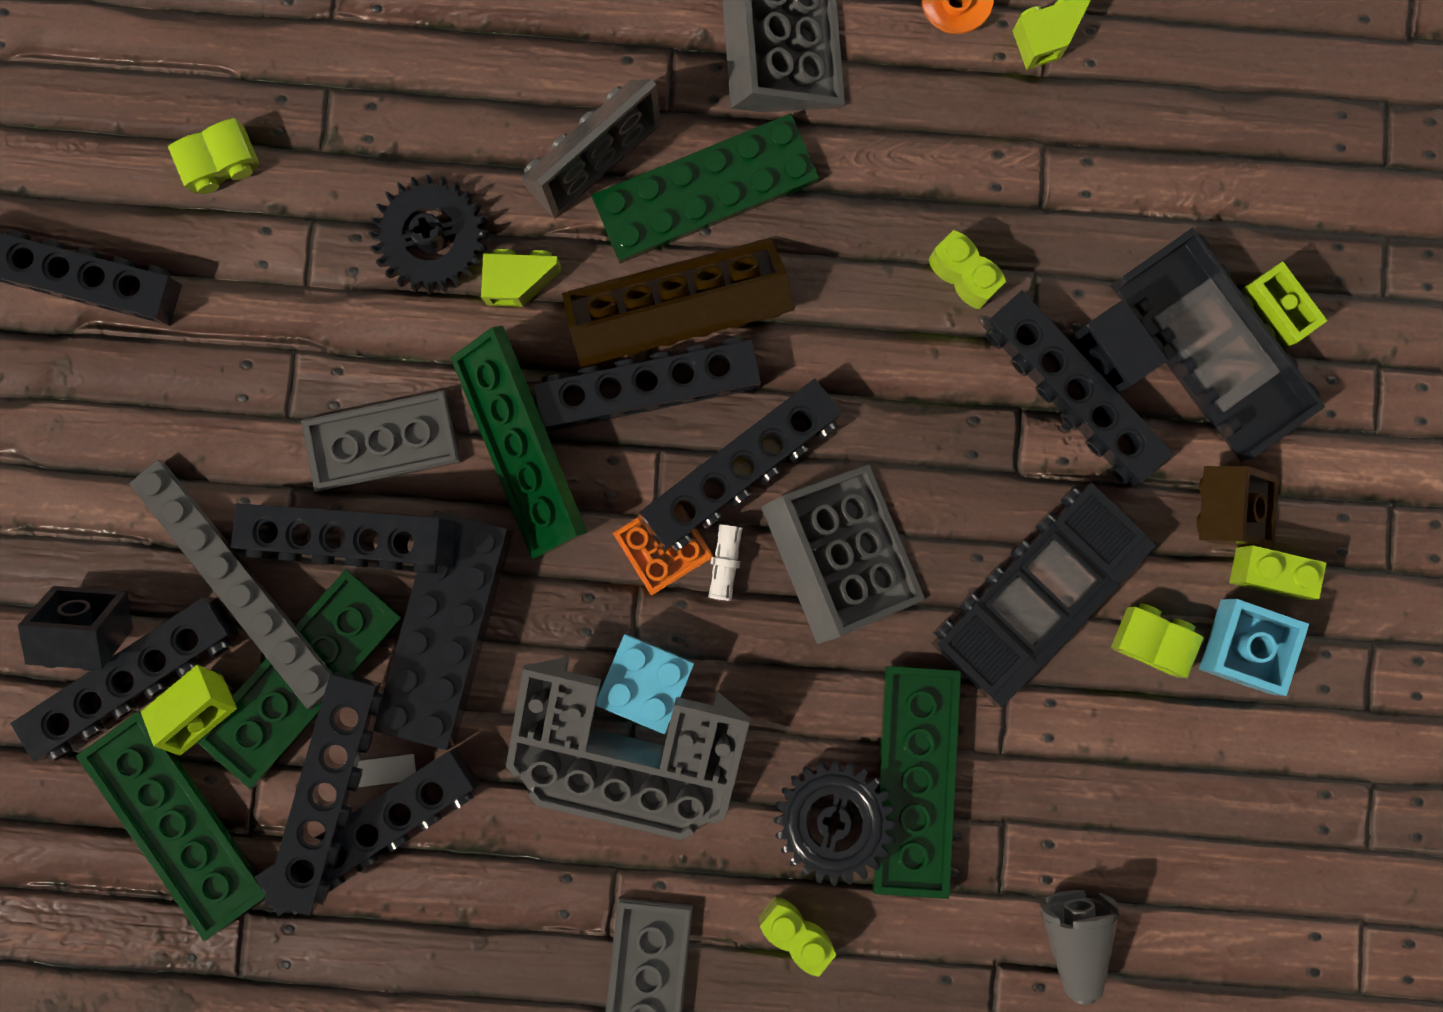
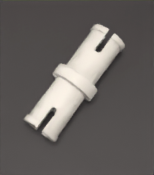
[708,524,743,601]

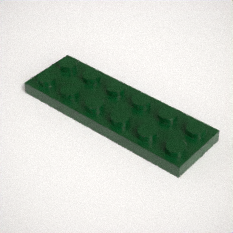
[591,113,819,264]
[450,326,587,559]
[197,569,404,789]
[872,666,961,899]
[76,711,266,942]

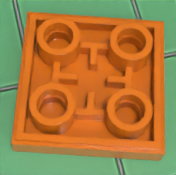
[613,504,714,596]

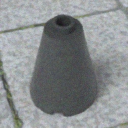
[1040,890,1119,1005]

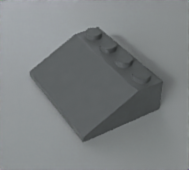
[722,0,845,112]
[521,79,661,219]
[761,464,925,644]

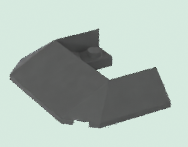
[506,656,750,840]

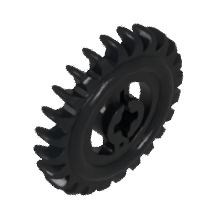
[368,174,489,294]
[773,759,898,886]

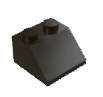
[1196,466,1279,549]

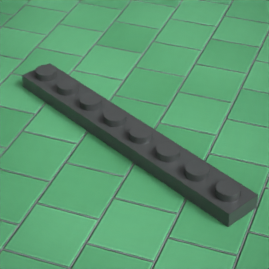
[129,460,332,709]

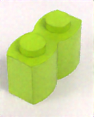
[168,118,260,194]
[928,230,1006,310]
[1111,603,1204,678]
[758,896,836,977]

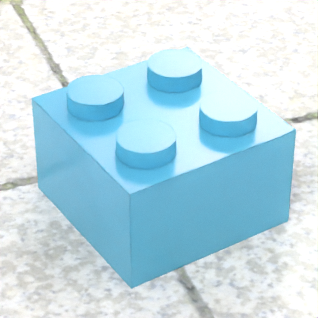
[1199,599,1309,696]
[596,634,695,734]

